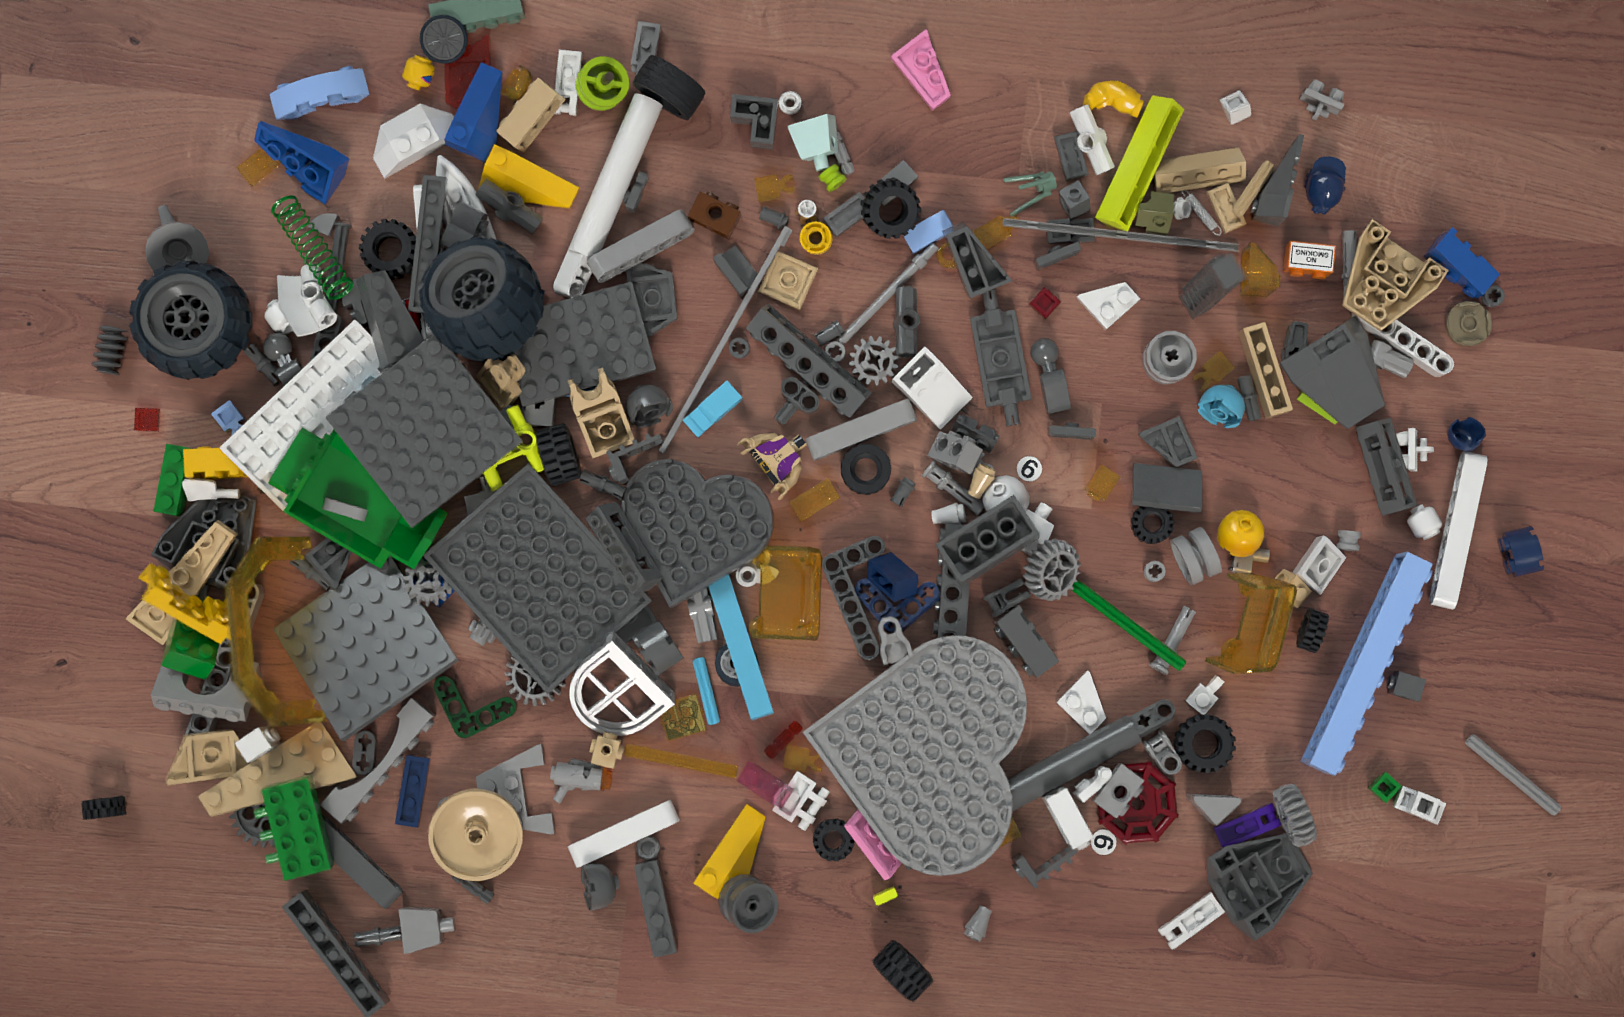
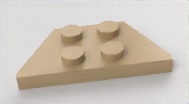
[165,729,252,785]

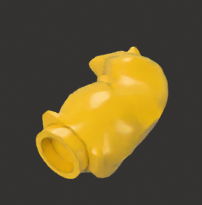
[1083,81,1144,118]

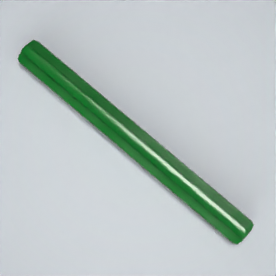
[1072,579,1186,671]

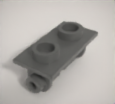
[951,414,1000,453]

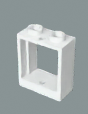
[1042,786,1093,850]

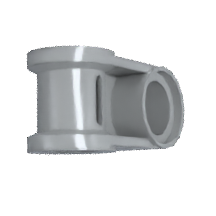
[1141,730,1182,774]

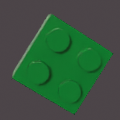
[161,619,220,680]

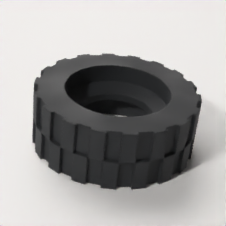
[841,444,891,495]

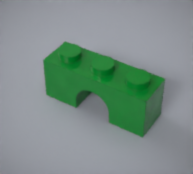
[153,444,192,517]

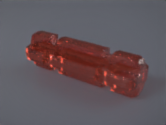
[764,721,803,759]

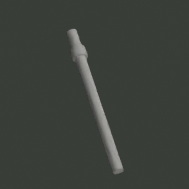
[837,243,938,345]

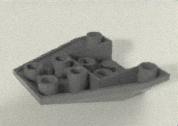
[1279,316,1385,429]
[151,485,257,591]

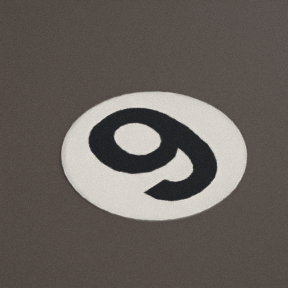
[1017,456,1042,481]
[1091,829,1116,855]

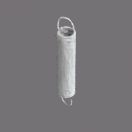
[1182,190,1222,235]

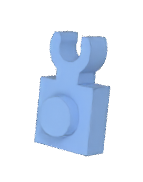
[211,400,245,435]

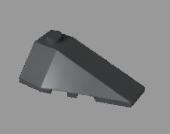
[1250,134,1304,227]

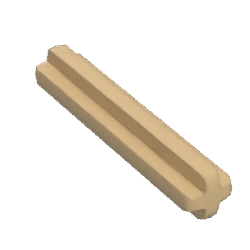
[1231,160,1275,217]

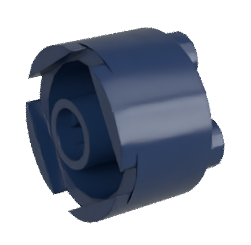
[1497,526,1544,577]

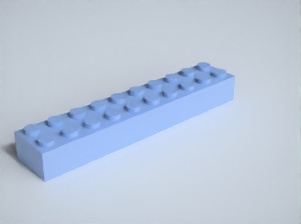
[1300,552,1433,776]

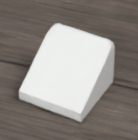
[1219,90,1251,124]

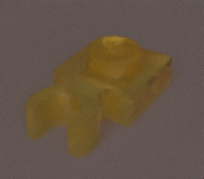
[754,174,795,202]
[1192,351,1235,391]
[783,744,822,772]

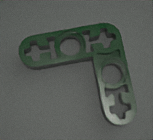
[434,676,518,738]

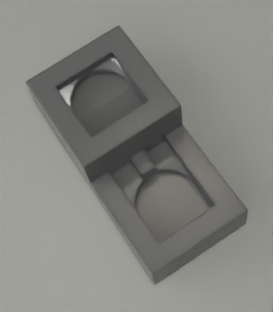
[1047,218,1096,244]

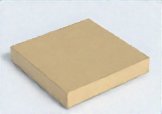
[758,251,818,311]

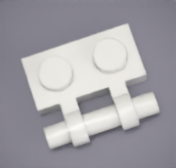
[1073,766,1112,803]
[772,771,830,831]

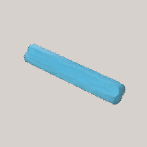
[693,657,720,725]

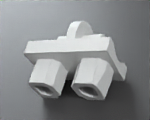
[1396,428,1434,472]

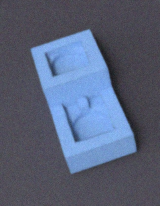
[903,210,954,253]

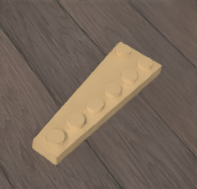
[126,520,237,645]

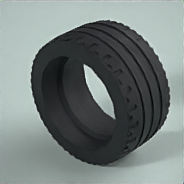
[633,55,706,120]

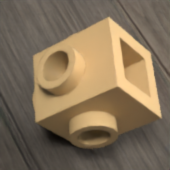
[589,732,624,769]

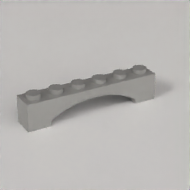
[320,698,436,823]

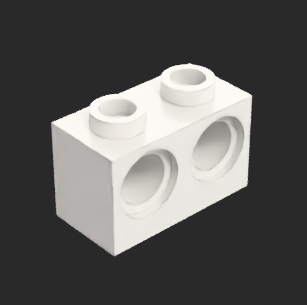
[235,726,281,763]

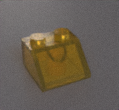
[1240,242,1281,297]

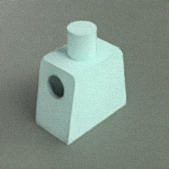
[788,114,838,171]

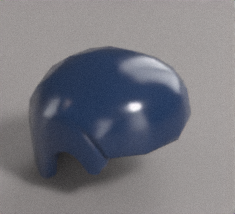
[1447,417,1486,451]

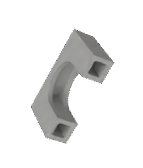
[151,659,261,722]

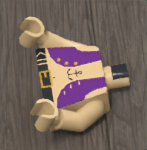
[736,433,807,500]

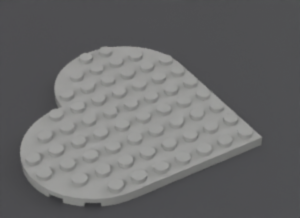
[803,636,1027,876]

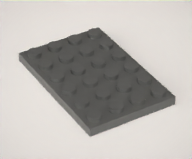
[508,282,657,407]

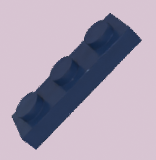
[395,755,431,828]

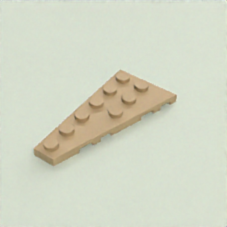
[198,720,357,817]

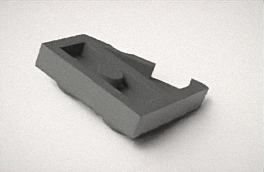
[1138,416,1198,468]
[304,538,352,590]

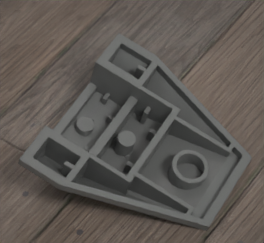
[1207,834,1313,941]

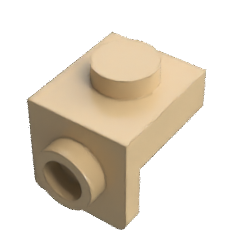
[1270,569,1312,609]

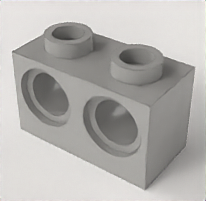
[927,431,983,474]

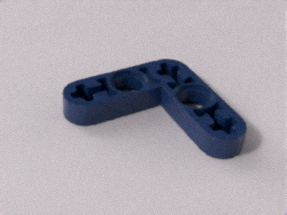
[855,578,941,634]

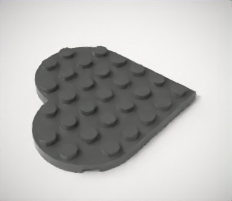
[622,459,774,608]

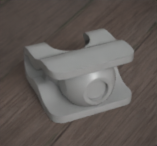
[878,617,913,665]

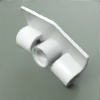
[277,265,337,337]

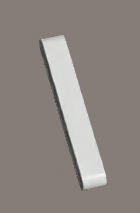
[1429,451,1488,610]

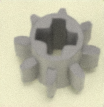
[468,620,496,646]

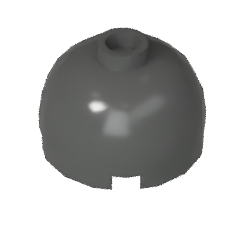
[626,384,673,428]
[581,863,620,911]

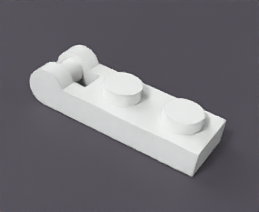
[555,50,583,116]
[1158,892,1225,949]

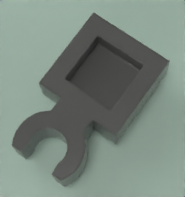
[623,172,649,214]

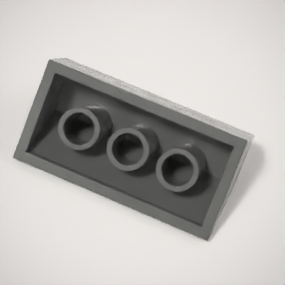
[935,495,1040,588]

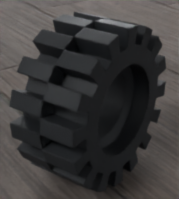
[1131,506,1174,544]
[1296,608,1329,653]
[81,796,126,820]
[813,818,855,862]

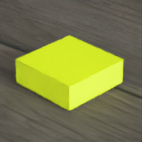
[873,886,898,905]

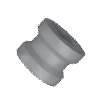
[1336,530,1361,551]

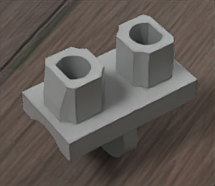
[1300,79,1344,121]

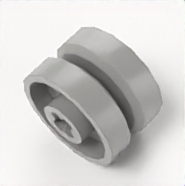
[1142,331,1197,385]
[1170,527,1222,586]

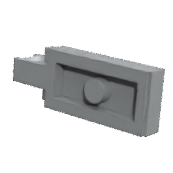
[631,21,661,76]

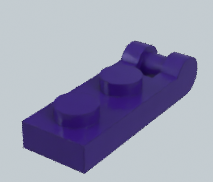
[1213,803,1282,848]

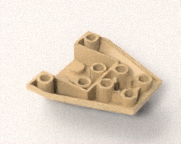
[1342,219,1449,331]

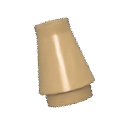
[968,463,996,499]

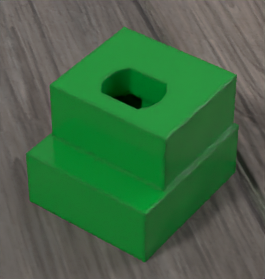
[1368,772,1402,803]

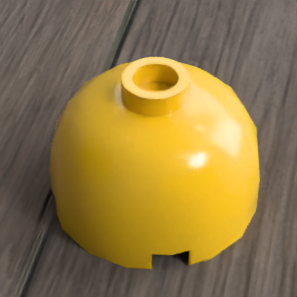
[1217,510,1264,557]

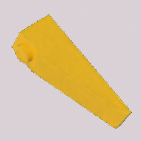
[478,144,580,209]
[694,804,766,900]

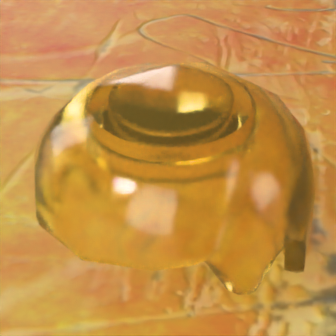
[501,65,533,100]

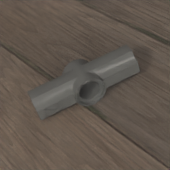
[476,179,543,234]
[893,286,920,358]

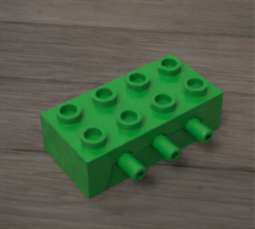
[254,774,334,881]

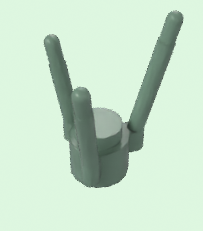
[1003,171,1057,217]

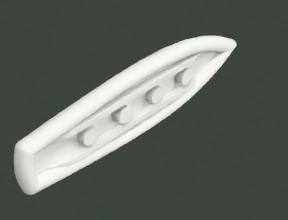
[436,155,496,239]

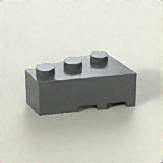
[942,222,1012,298]
[993,605,1059,678]

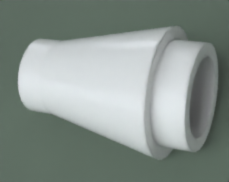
[932,503,966,524]

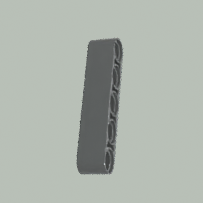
[322,814,403,909]

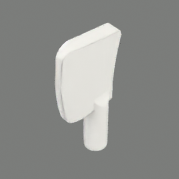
[182,478,240,501]

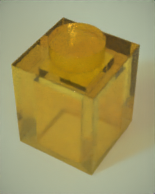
[1084,464,1121,502]

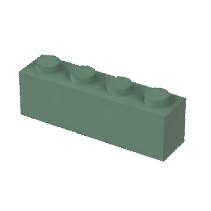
[428,0,525,33]

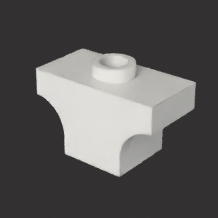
[1392,785,1446,825]

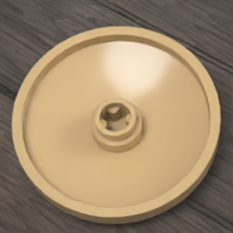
[428,789,523,881]

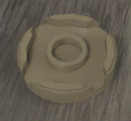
[1445,301,1492,347]

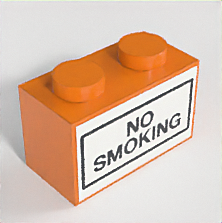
[1283,241,1336,279]

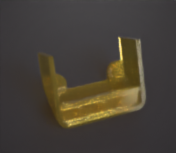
[1205,573,1297,674]

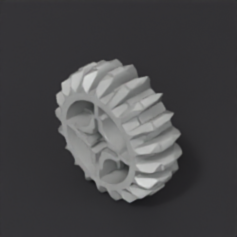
[1023,538,1082,601]
[505,655,568,706]
[1273,783,1317,847]

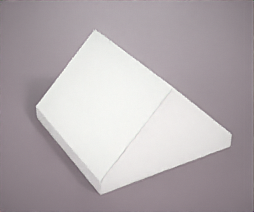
[1292,535,1346,595]

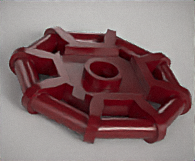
[1096,760,1179,845]

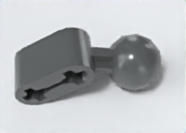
[263,332,303,386]
[1030,338,1071,415]

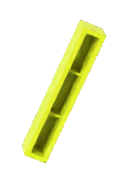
[1095,95,1185,232]

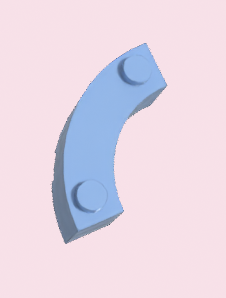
[269,66,370,120]

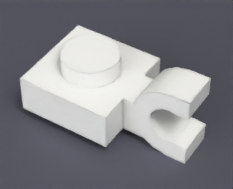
[1185,675,1224,715]

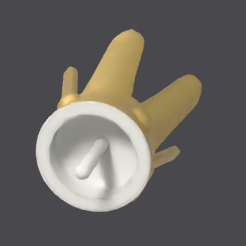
[795,200,818,225]

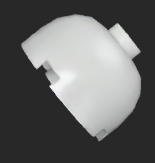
[982,475,1030,512]

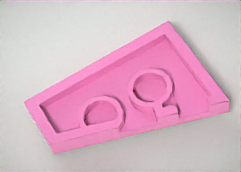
[891,29,951,111]
[844,809,901,880]

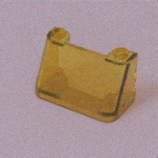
[749,546,822,641]

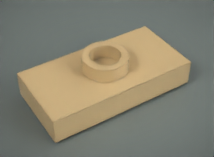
[1206,183,1247,234]

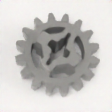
[849,336,899,386]
[403,558,452,606]

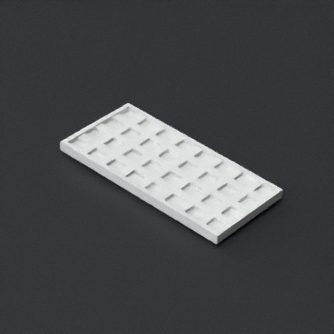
[219,320,389,511]

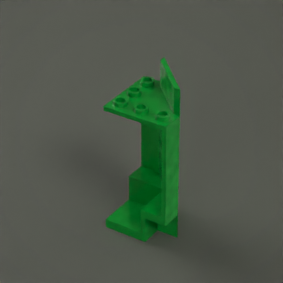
[268,427,448,569]

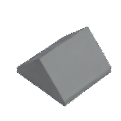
[1186,793,1241,825]

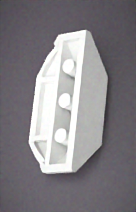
[373,104,454,178]

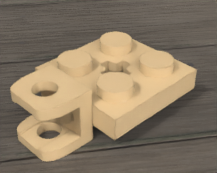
[476,354,525,411]

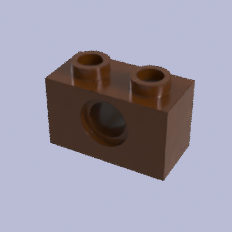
[688,191,741,240]

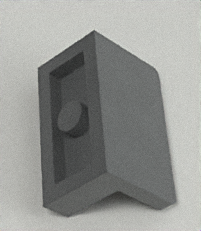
[713,246,762,298]

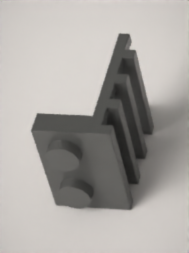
[606,433,664,485]
[1012,846,1078,889]

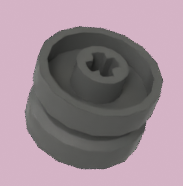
[718,874,779,933]

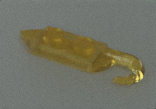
[936,215,1019,268]

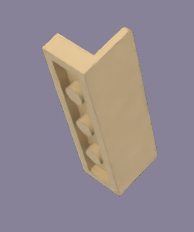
[1154,148,1246,193]

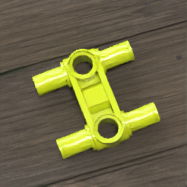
[483,405,544,491]

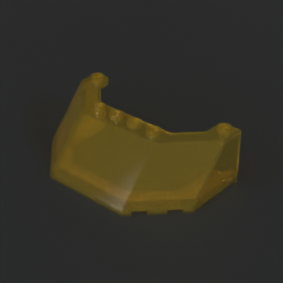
[223,537,326,727]

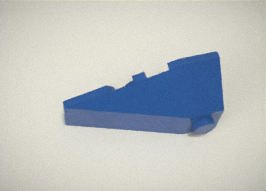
[444,62,502,162]
[254,121,350,204]

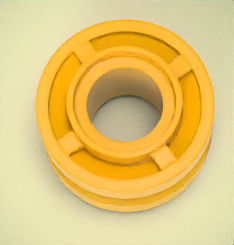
[800,222,833,255]

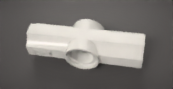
[1069,104,1115,175]

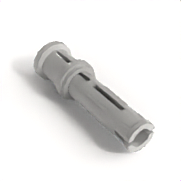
[921,460,984,515]
[1149,606,1196,675]

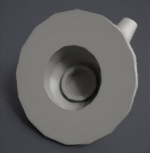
[145,205,209,271]

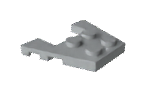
[476,744,555,834]

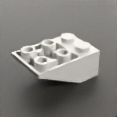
[892,347,973,430]

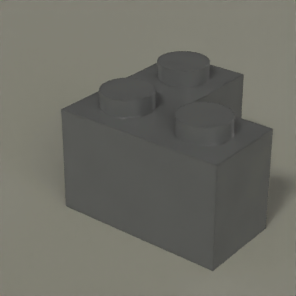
[730,94,778,150]

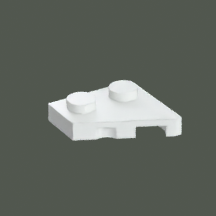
[1076,282,1140,330]
[1056,671,1106,734]

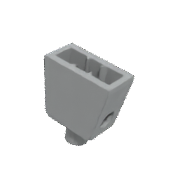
[399,907,456,954]

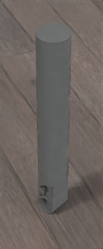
[1008,699,1175,812]

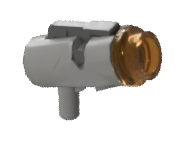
[550,758,613,803]

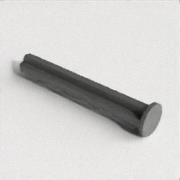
[325,222,352,313]

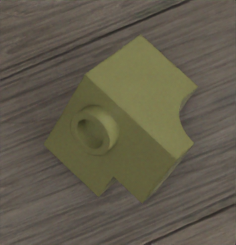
[1135,191,1174,236]

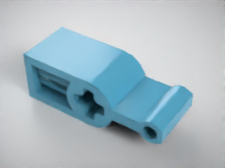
[683,381,743,437]

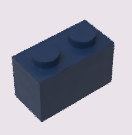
[867,552,919,602]

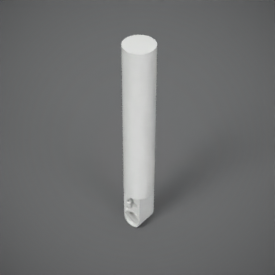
[553,93,663,298]

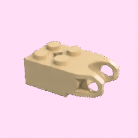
[568,368,634,458]

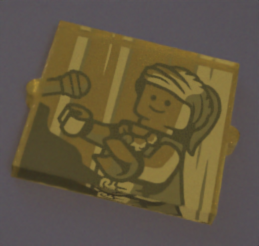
[660,694,706,741]

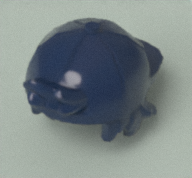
[1304,156,1346,214]

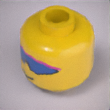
[402,55,435,90]

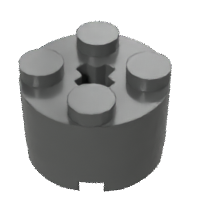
[632,621,684,676]

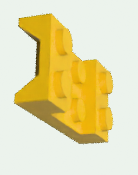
[139,563,232,644]

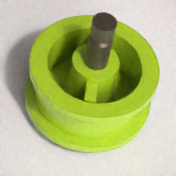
[575,56,629,111]

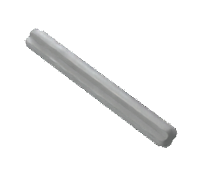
[1465,734,1561,815]

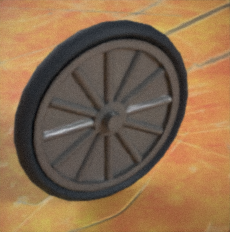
[419,15,468,64]

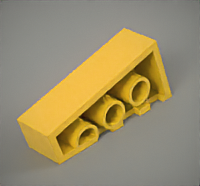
[183,445,248,480]

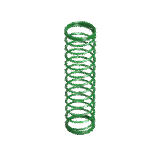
[271,195,354,300]

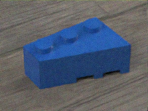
[1423,227,1500,299]

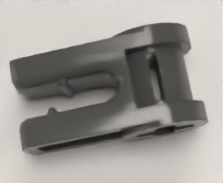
[1281,321,1308,361]
[983,578,1031,618]

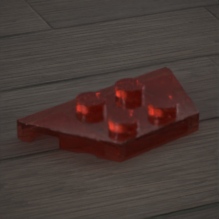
[444,35,491,109]

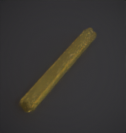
[624,744,738,778]

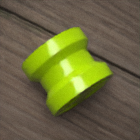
[818,164,847,192]

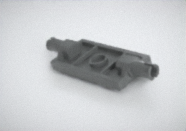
[970,289,1032,427]

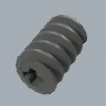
[91,325,128,376]

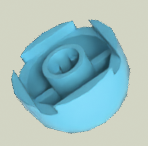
[1198,385,1245,428]

